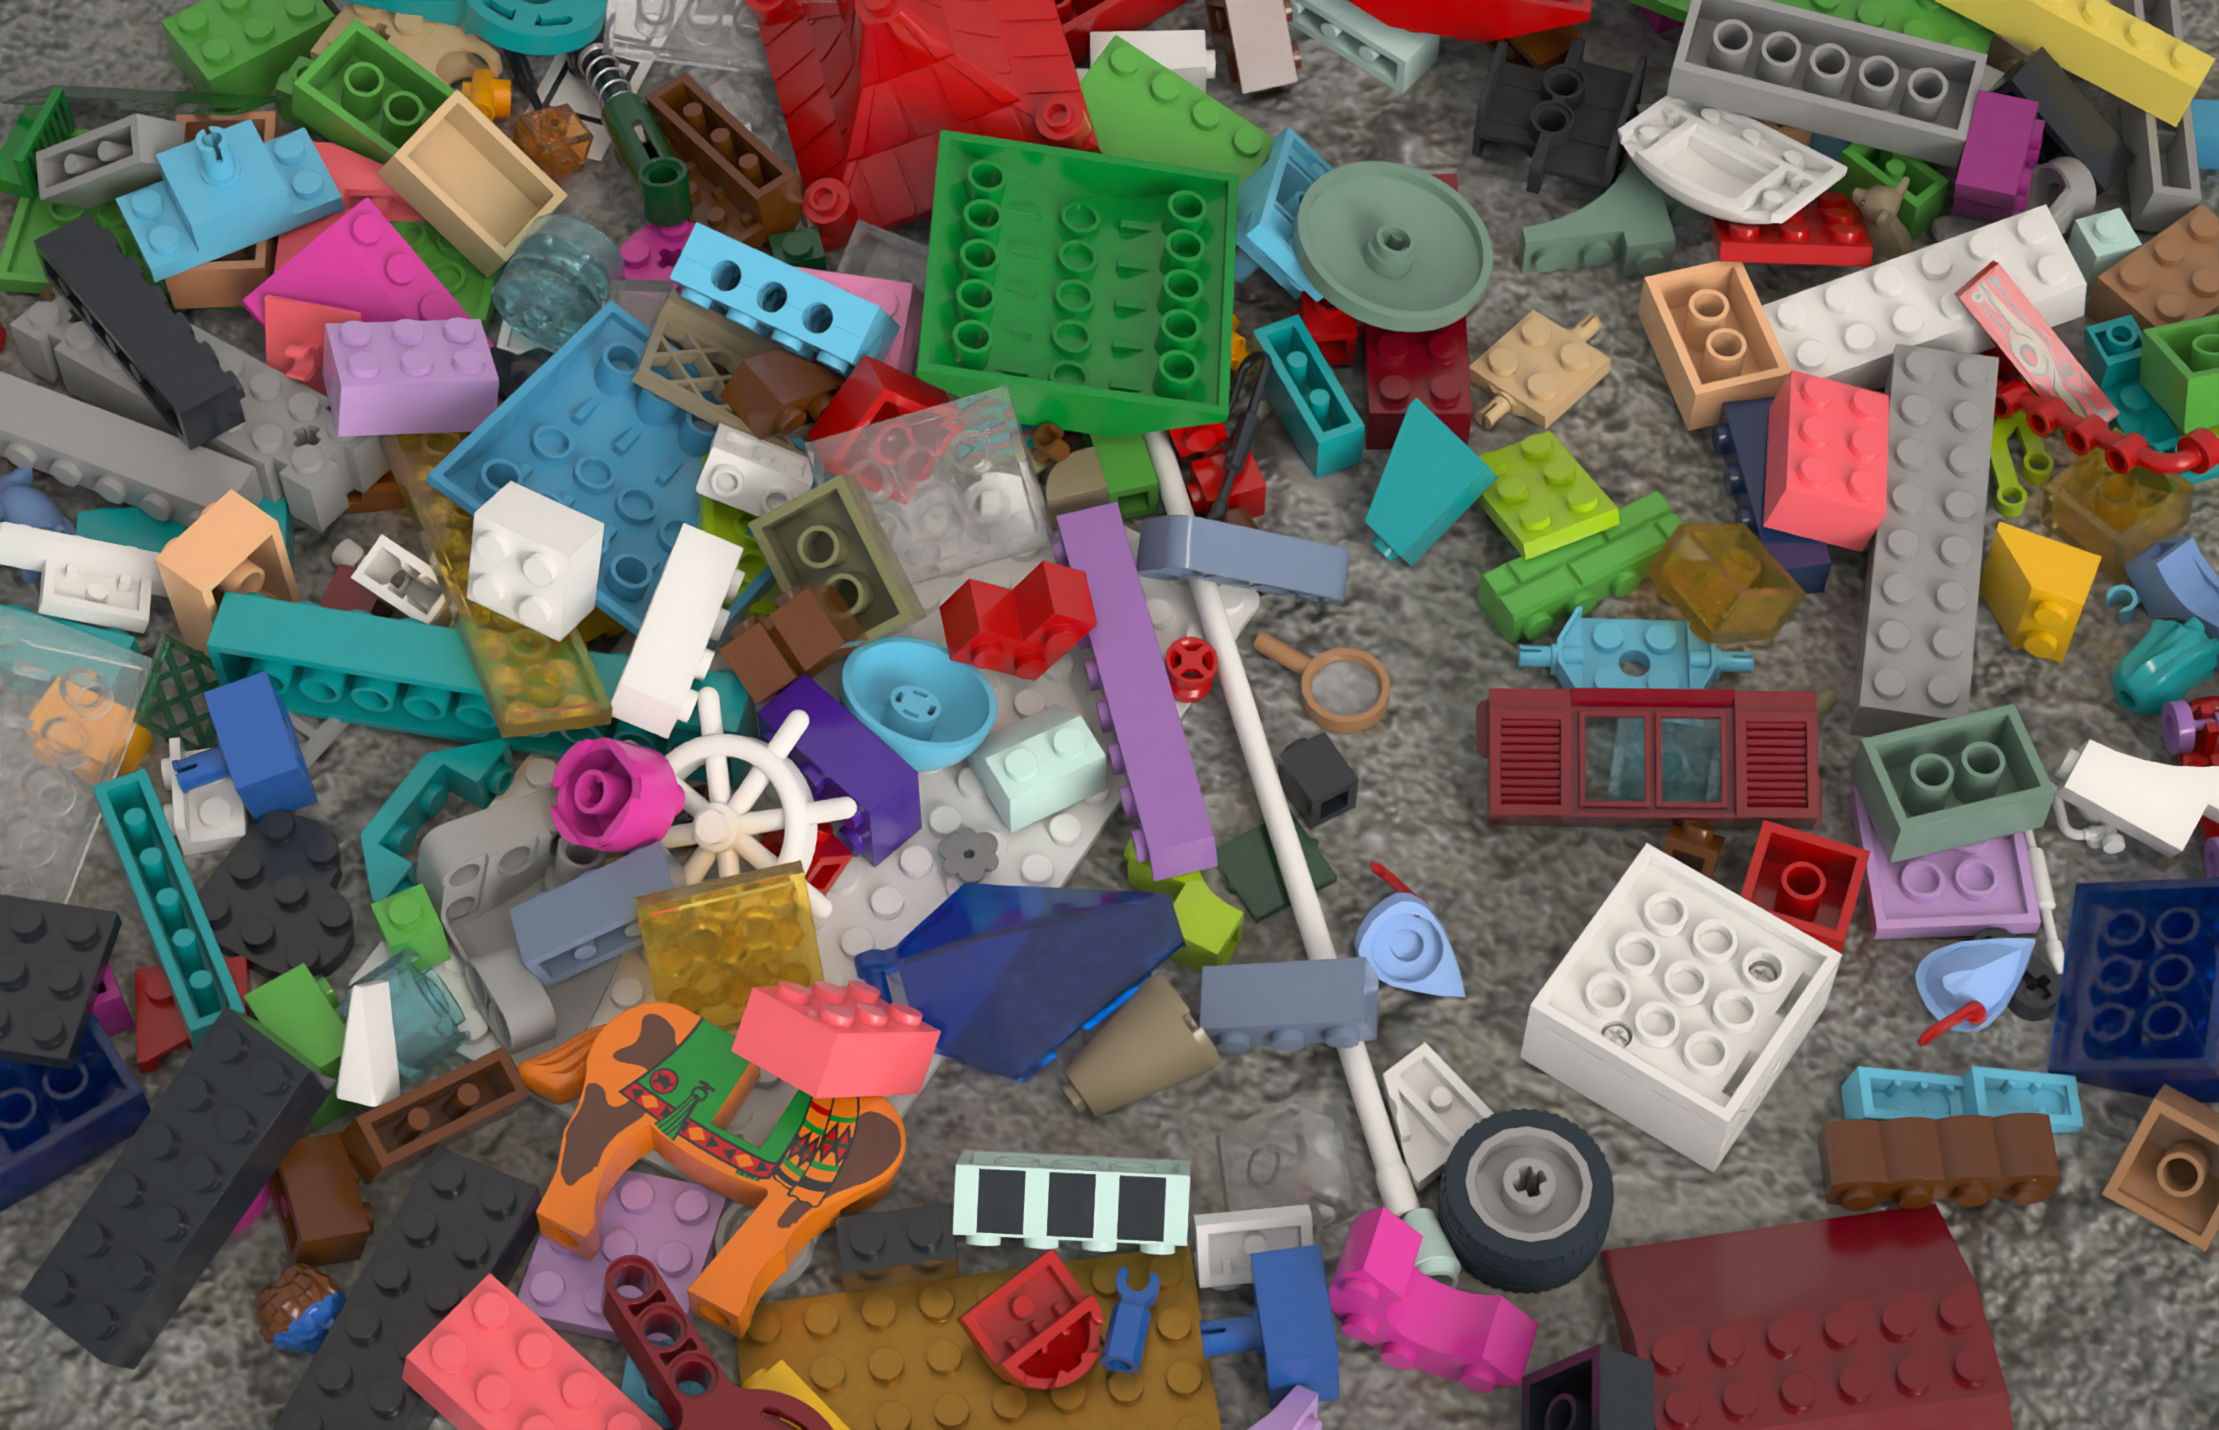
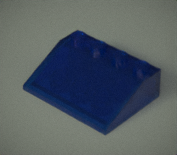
[2048,877,2219,1103]

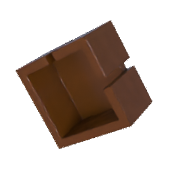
[720,583,869,704]

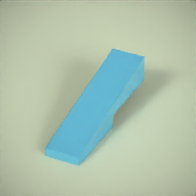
[1841,1066,2084,1133]

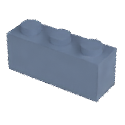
[509,841,697,987]
[1199,957,1379,1054]

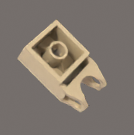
[310,2,503,87]

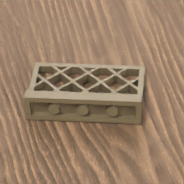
[632,288,824,480]

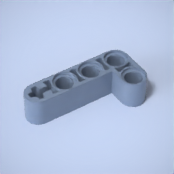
[1136,515,1350,604]

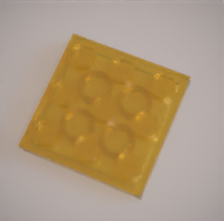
[633,860,824,1032]

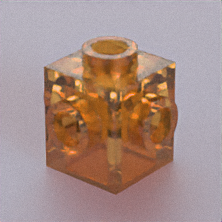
[511,103,594,179]

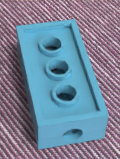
[670,222,901,379]

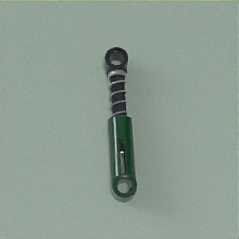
[563,17,693,227]

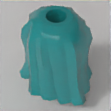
[2110,617,2219,715]

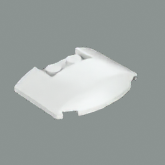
[1618,95,1848,224]

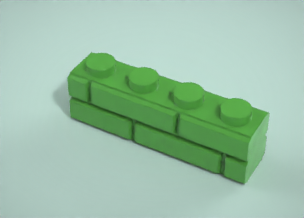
[1477,491,1690,644]

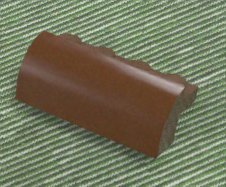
[614,72,803,253]

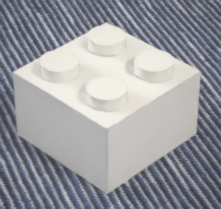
[467,481,604,642]

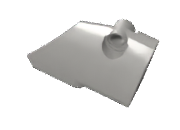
[416,787,623,1069]

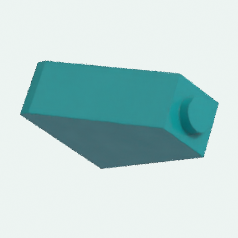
[1365,398,1499,567]

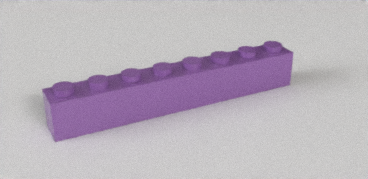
[1050,502,1218,881]

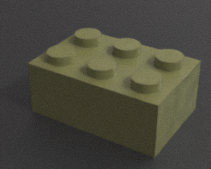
[747,474,927,665]

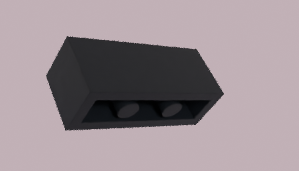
[1988,46,2137,196]

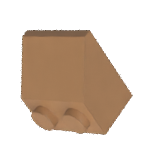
[2102,1084,2219,1252]

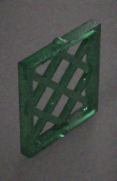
[132,634,220,751]

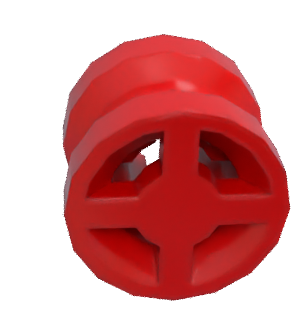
[1164,637,1218,703]

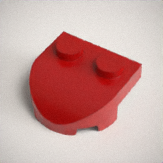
[956,1249,1103,1390]

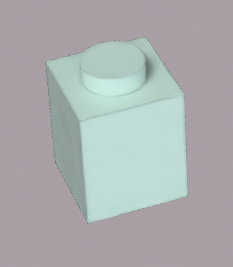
[2067,208,2142,294]

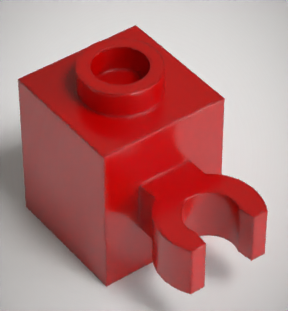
[1185,442,1266,518]

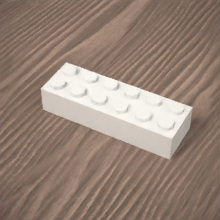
[1762,204,2087,391]

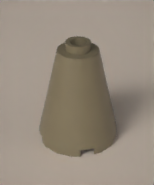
[1060,973,1222,1118]

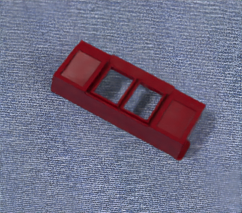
[1476,688,1822,830]

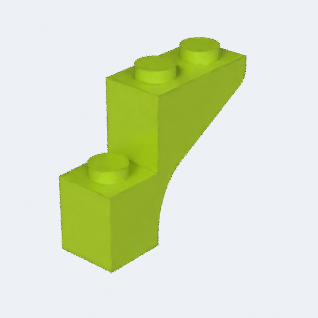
[1124,836,1244,974]

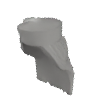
[1931,157,2096,242]

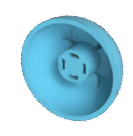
[839,637,998,772]

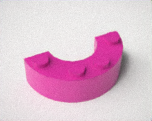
[1329,1206,1539,1393]

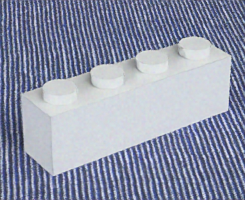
[606,523,745,739]

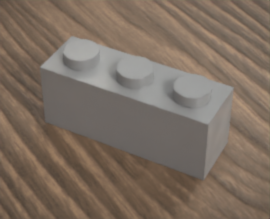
[36,113,185,209]

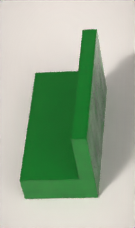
[0,87,76,200]

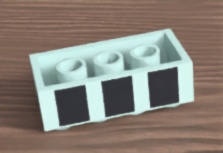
[953,1150,1191,1254]

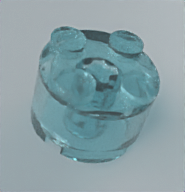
[340,947,471,1079]

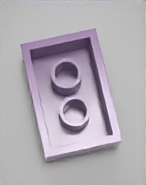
[322,317,499,437]

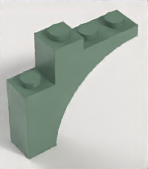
[1517,102,1706,277]

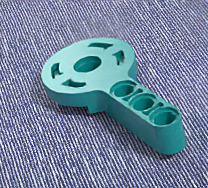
[341,0,608,55]

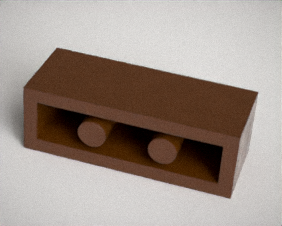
[339,1046,531,1185]

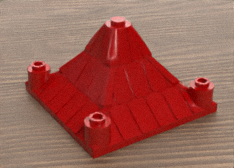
[745,0,1102,253]

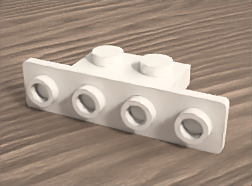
[0,522,169,634]

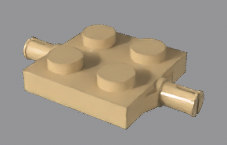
[1469,309,1611,430]

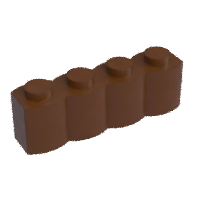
[1817,1113,2061,1211]

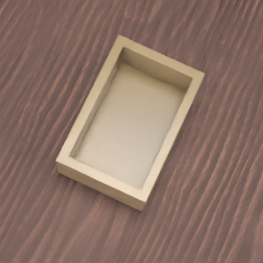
[377,89,568,278]

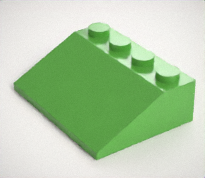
[1080,35,1275,190]

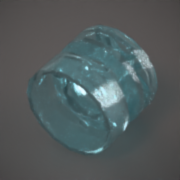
[492,213,625,349]

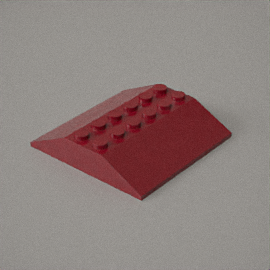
[1600,1203,2013,1430]

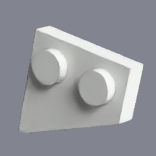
[1382,1042,1494,1193]

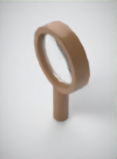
[1253,631,1390,734]

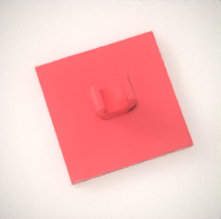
[264,295,361,397]

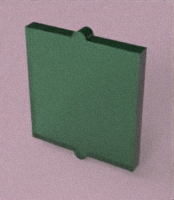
[1216,811,1337,924]

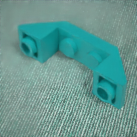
[2083,315,2219,490]
[360,738,516,903]

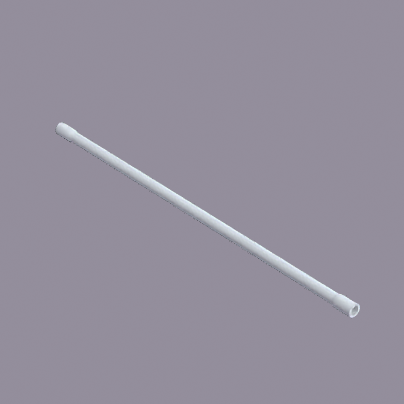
[1143,430,1420,1220]

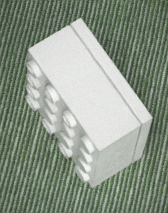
[1520,843,1842,1173]

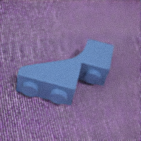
[2123,536,2219,671]

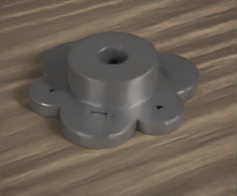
[938,827,999,885]

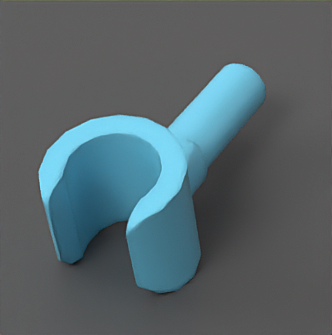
[2104,584,2141,624]

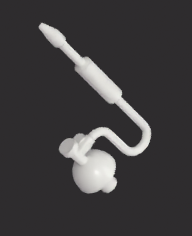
[2024,781,2125,974]

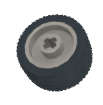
[1438,1108,1614,1294]

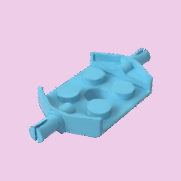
[1518,606,1754,689]

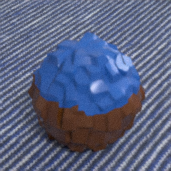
[254,1263,347,1354]

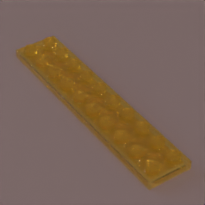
[379,431,613,738]

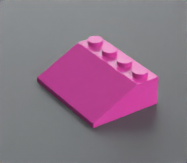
[240,197,495,449]

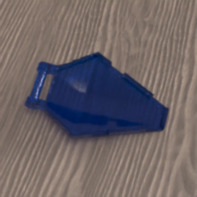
[853,883,1187,1083]

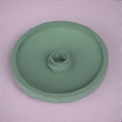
[1292,161,1493,332]

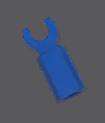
[1100,1267,1160,1375]

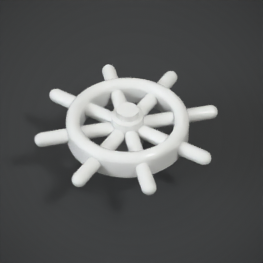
[606,687,857,971]

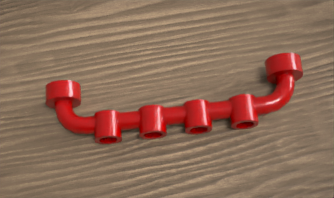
[1982,347,2219,475]

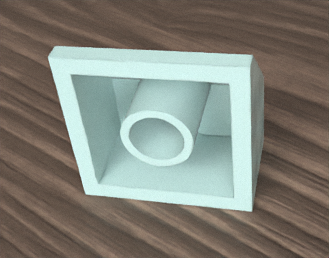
[966,704,1106,833]

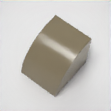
[1046,446,1108,530]

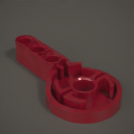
[601,1255,833,1430]

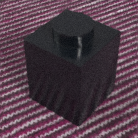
[1277,732,1359,830]

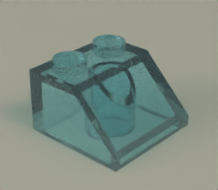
[1606,718,1721,802]

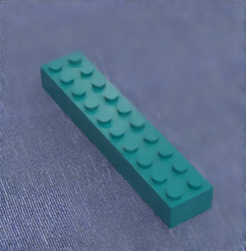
[206,591,759,788]

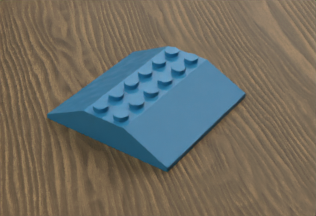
[425,300,837,651]

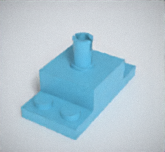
[116,119,345,282]
[1234,126,1333,302]

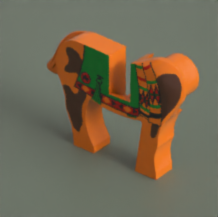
[517,1002,906,1339]

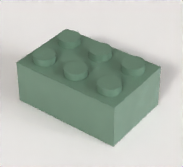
[1851,703,2056,863]

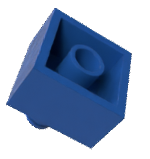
[172,671,319,824]
[1199,1244,1339,1408]

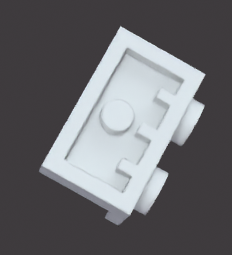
[696,423,817,517]
[161,737,248,855]
[1194,1204,1313,1291]

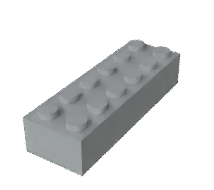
[1667,0,1988,168]

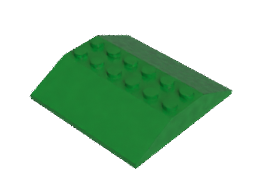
[916,129,1239,437]

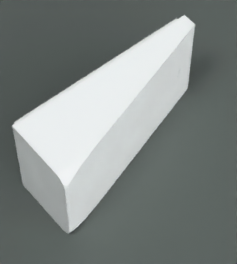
[336,980,400,1107]

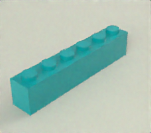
[92,768,246,1050]

